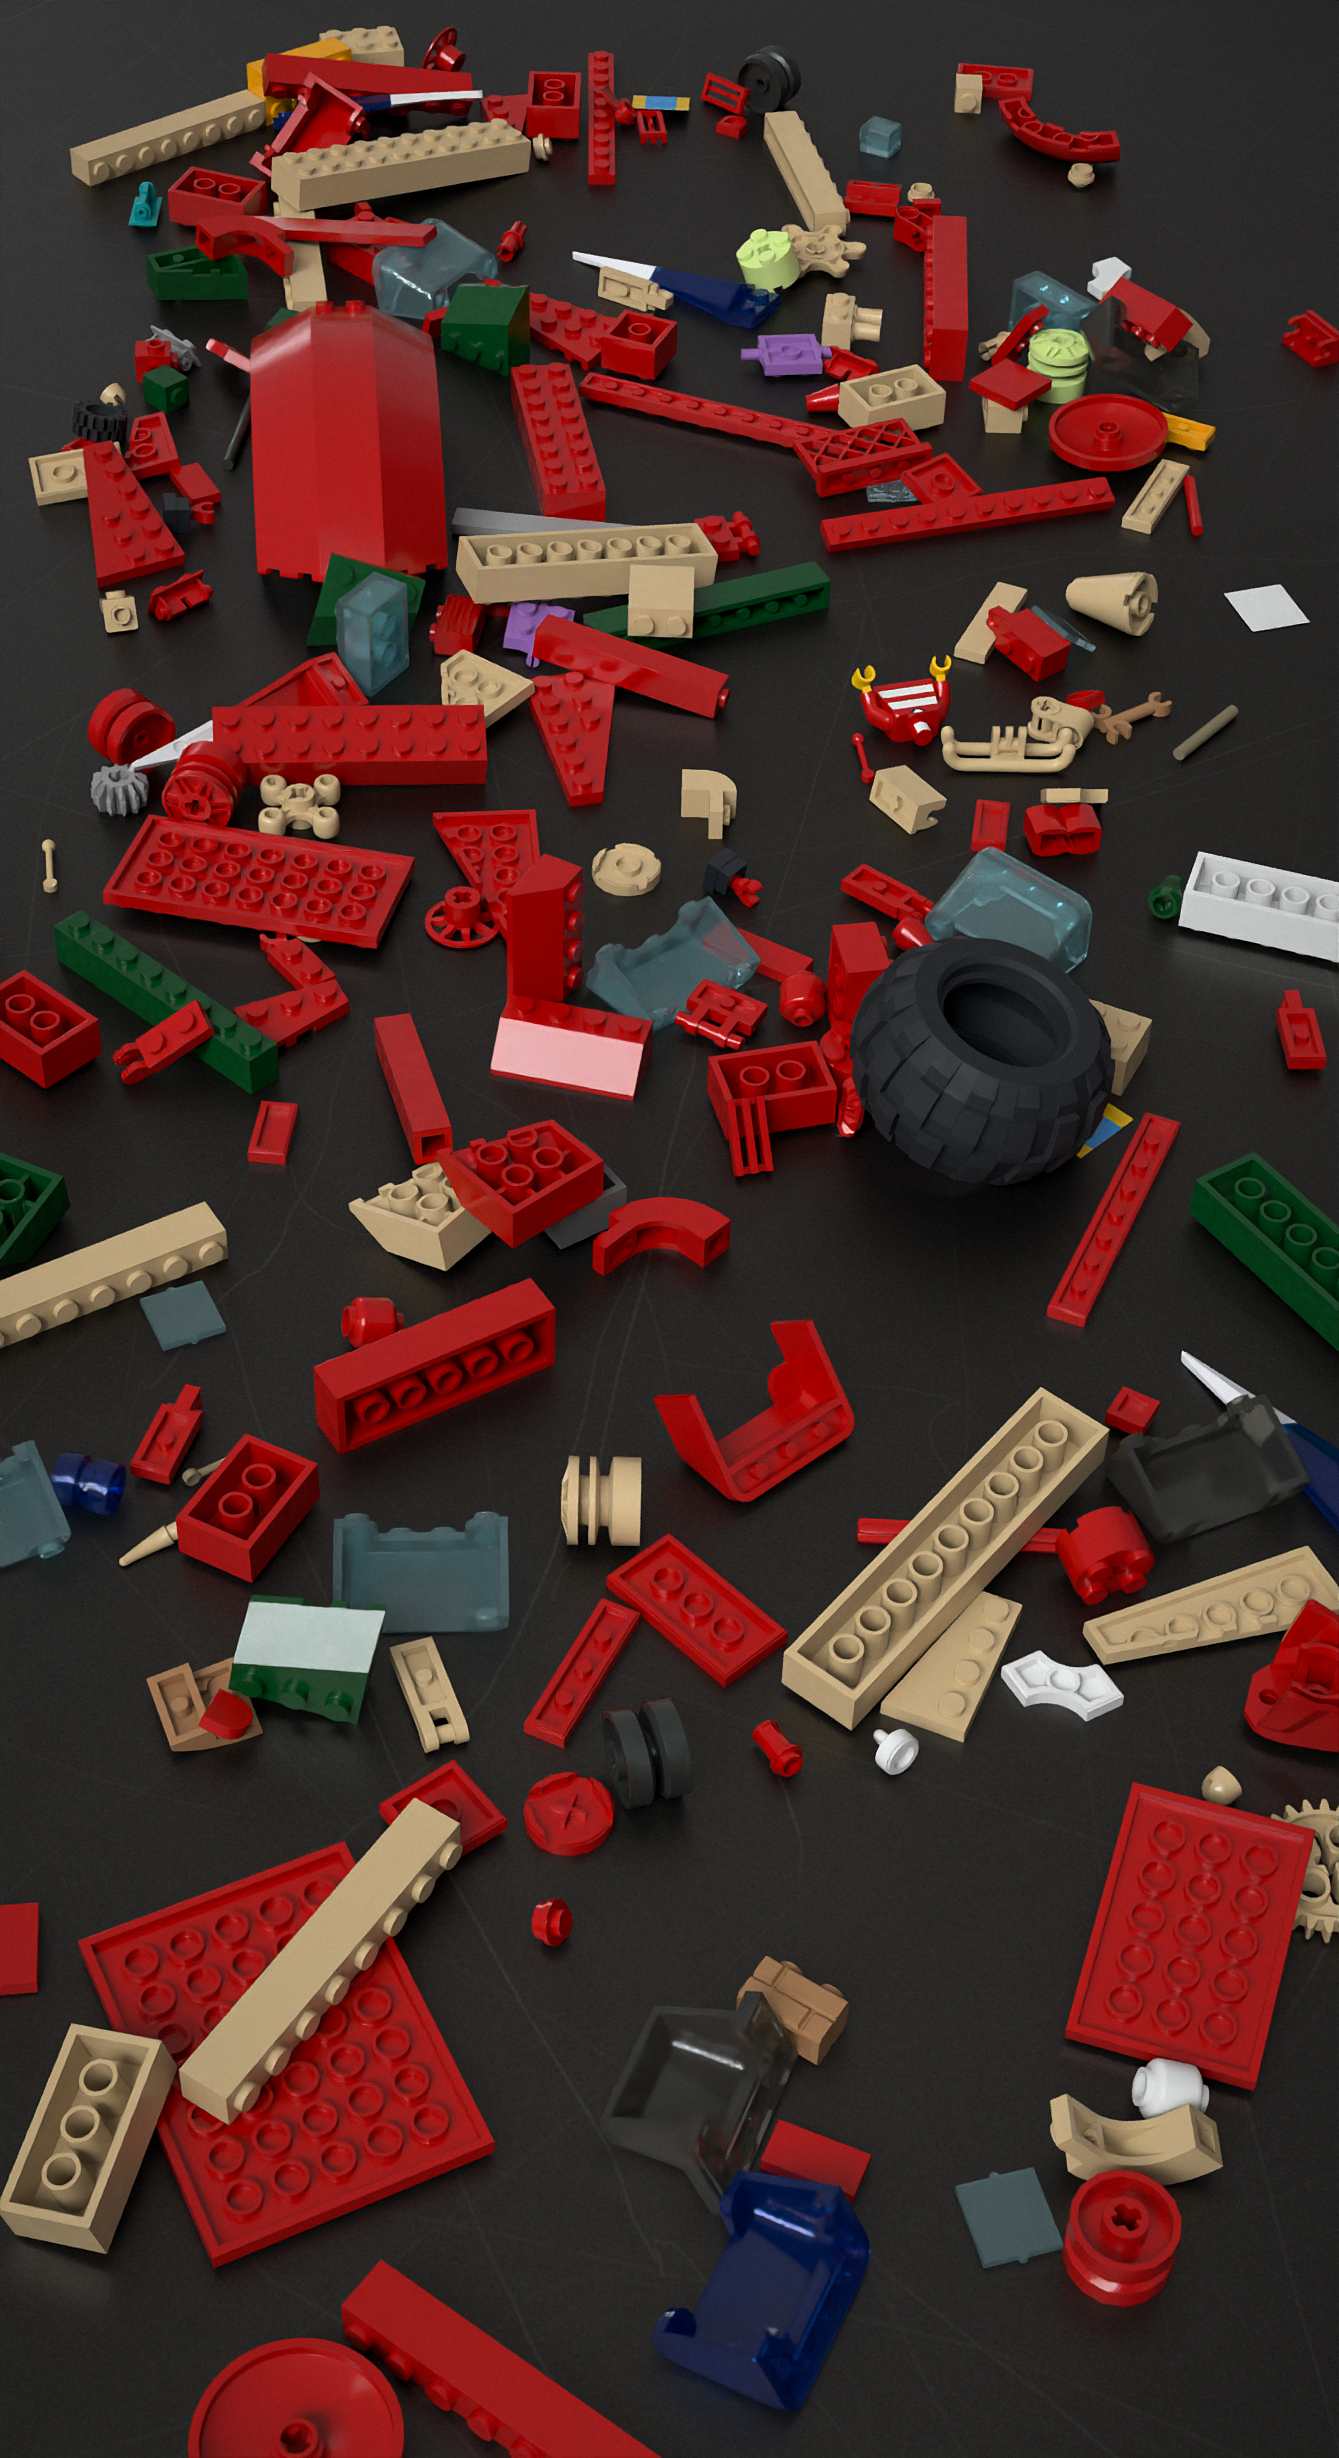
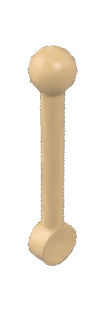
[42,839,58,893]

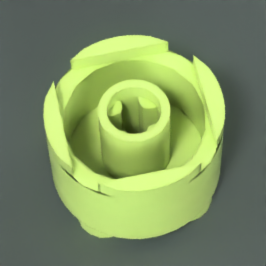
[736,229,800,295]

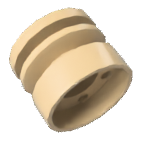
[561,1456,641,1546]

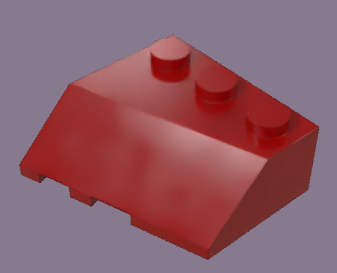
[436,1119,604,1248]

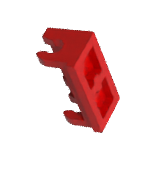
[1282,310,1339,368]

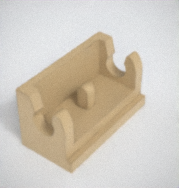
[869,765,947,834]

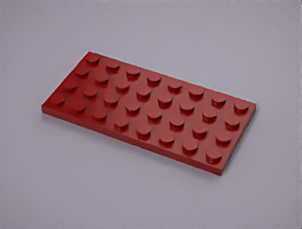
[103,814,415,949]

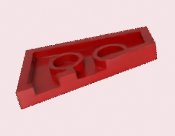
[480,94,528,135]

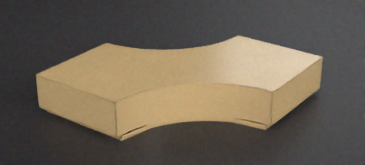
[1041,788,1108,804]

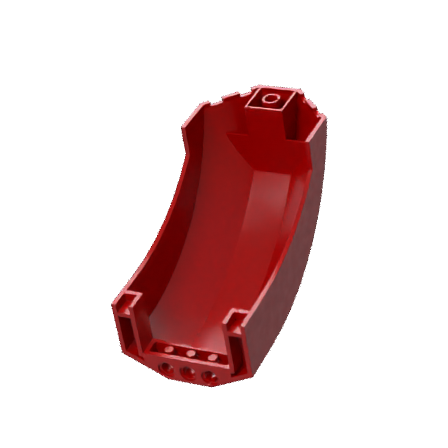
[250,300,448,582]

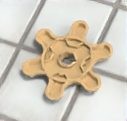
[781,224,866,278]

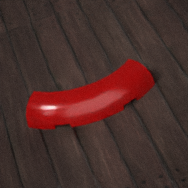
[998,97,1120,164]

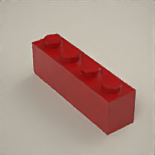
[1098,277,1193,352]

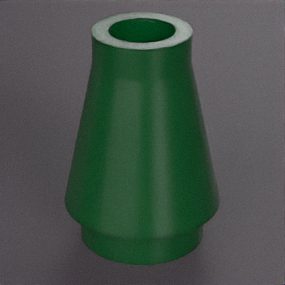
[1148,875,1184,919]

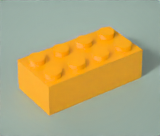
[247,37,352,125]

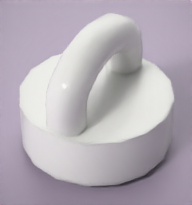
[873,1729,919,1775]

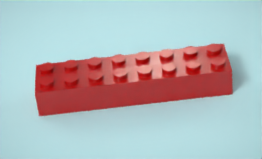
[923,215,968,382]
[511,362,606,522]
[212,705,488,786]

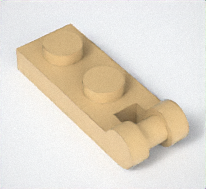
[389,1636,470,1753]

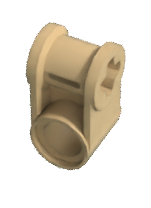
[1027,696,1094,749]

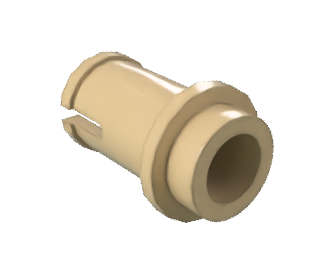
[978,331,1010,361]

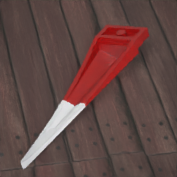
[128,652,369,771]

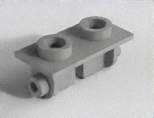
[146,325,202,372]

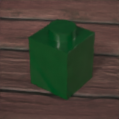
[142,364,190,414]

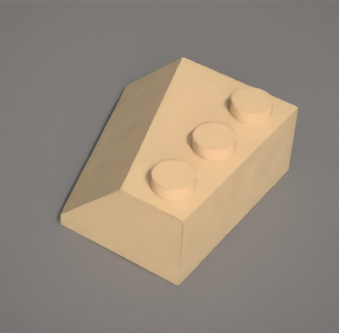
[348,1162,492,1271]

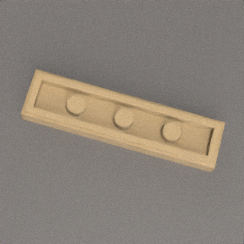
[1121,459,1190,534]
[954,582,1028,664]

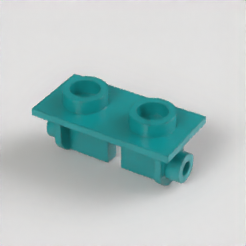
[129,182,163,228]

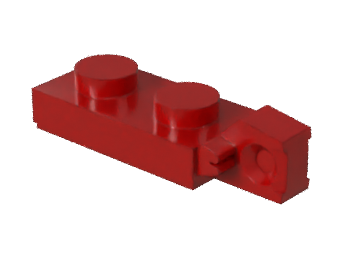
[1276,990,1327,1069]
[130,1384,204,1485]

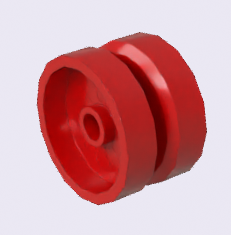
[88,688,176,774]
[1062,2169,1182,2307]

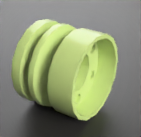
[1027,329,1090,404]

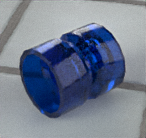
[49,1450,127,1516]

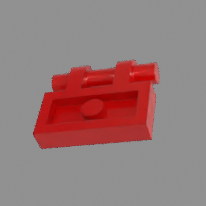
[694,512,760,563]
[674,978,768,1051]

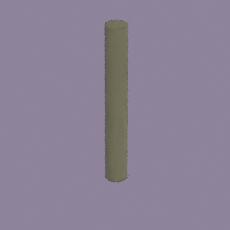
[1173,705,1239,760]

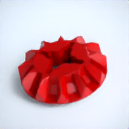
[836,1077,865,1137]

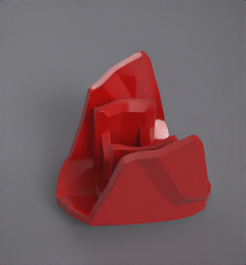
[1244,1599,1339,1752]

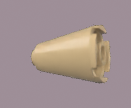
[1066,572,1158,636]

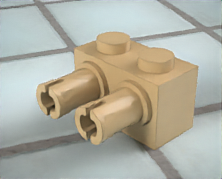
[821,293,883,351]

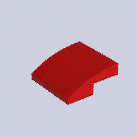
[843,180,903,217]

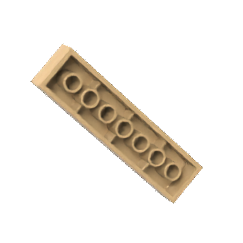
[456,523,718,605]

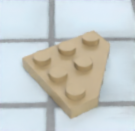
[441,649,535,729]

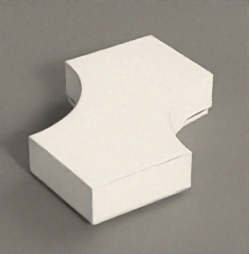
[1087,257,1132,300]
[1001,1650,1124,1722]

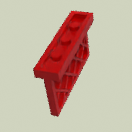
[793,417,933,498]

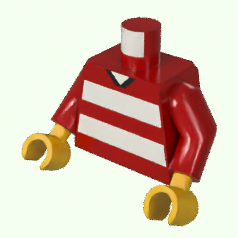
[852,655,952,746]

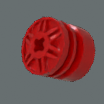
[162,740,248,826]

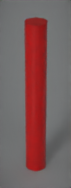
[1183,476,1204,536]

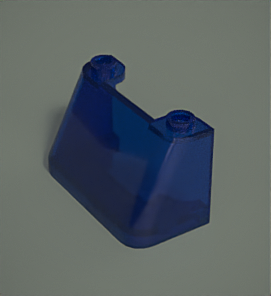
[651,2170,870,2412]

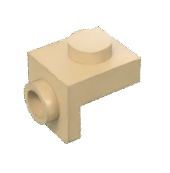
[99,590,138,633]

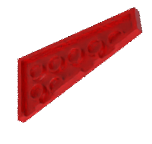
[480,278,617,372]
[83,440,185,588]
[526,671,616,807]
[433,809,540,943]

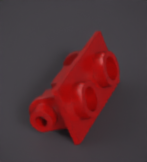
[822,345,880,381]
[147,569,213,621]

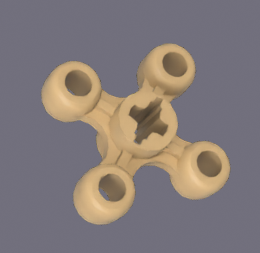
[258,774,341,839]

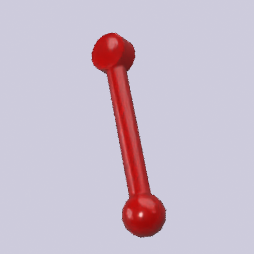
[852,733,875,783]

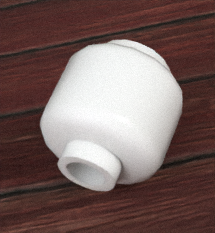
[1132,2058,1209,2119]

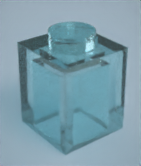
[859,116,902,159]

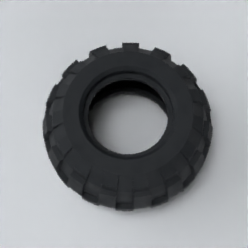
[850,936,1115,1185]

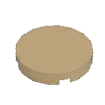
[592,843,661,896]

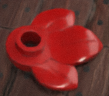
[601,84,637,126]

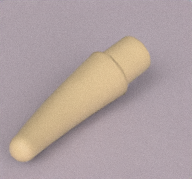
[119,1521,178,1566]

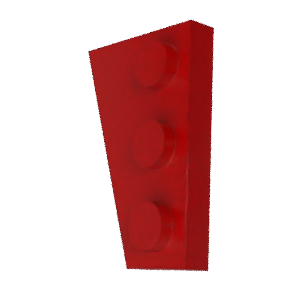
[124,411,181,480]
[233,979,350,1049]

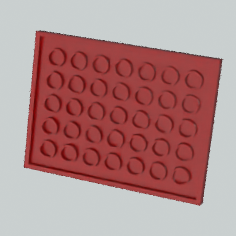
[78,1841,495,2268]

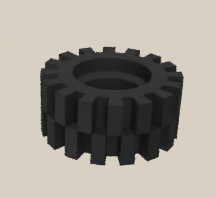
[72,400,128,443]

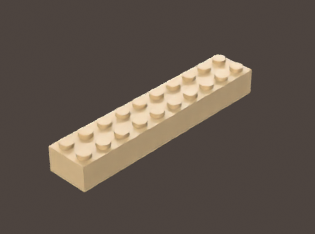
[271,119,531,211]
[781,1387,1110,1731]

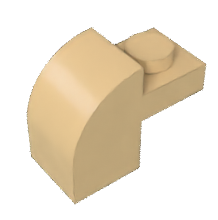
[681,769,737,839]

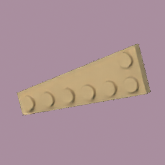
[1083,1545,1339,1665]

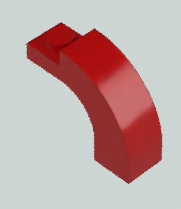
[195,214,294,278]
[593,1197,731,1276]

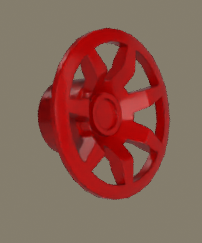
[422,27,466,72]
[425,886,499,948]

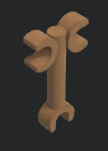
[1089,692,1172,745]

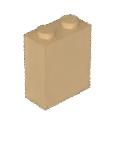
[628,565,694,638]

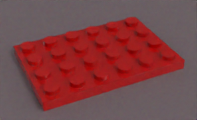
[1065,1782,1316,2091]

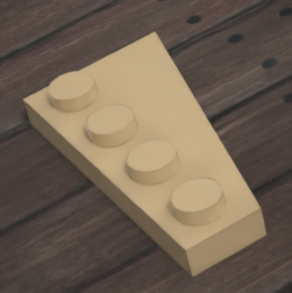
[880,1591,1023,1742]

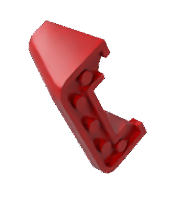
[249,72,367,183]

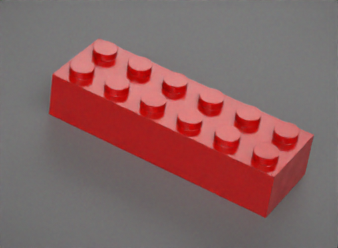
[313,1278,555,1455]

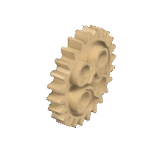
[1270,1799,1339,1943]

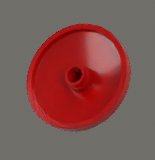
[1048,394,1168,471]
[188,2338,405,2458]

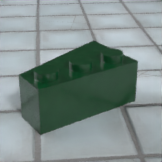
[146,245,247,300]

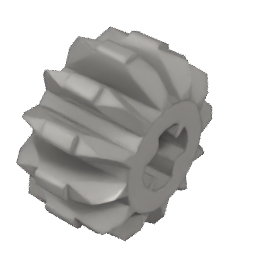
[90,763,150,817]

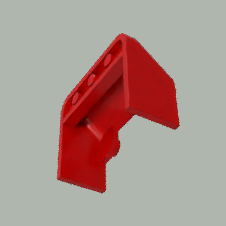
[653,1320,854,1502]

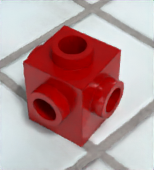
[134,339,178,382]

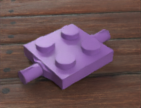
[741,334,839,377]
[503,599,575,667]

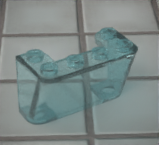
[585,896,761,1033]
[333,1512,509,1633]

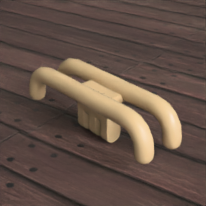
[941,726,1076,773]

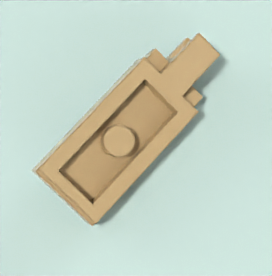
[598,266,674,312]

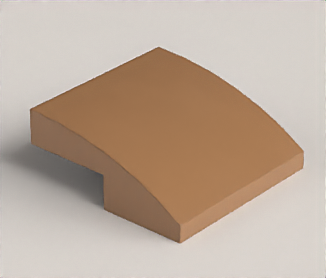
[146,1657,263,1752]

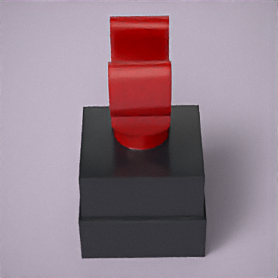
[163,493,214,534]
[702,848,763,907]

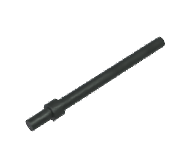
[222,391,251,470]

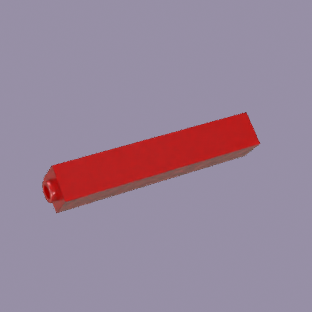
[532,614,731,719]
[374,1013,453,1165]

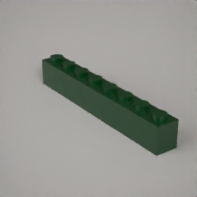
[583,561,831,649]
[53,910,279,1095]

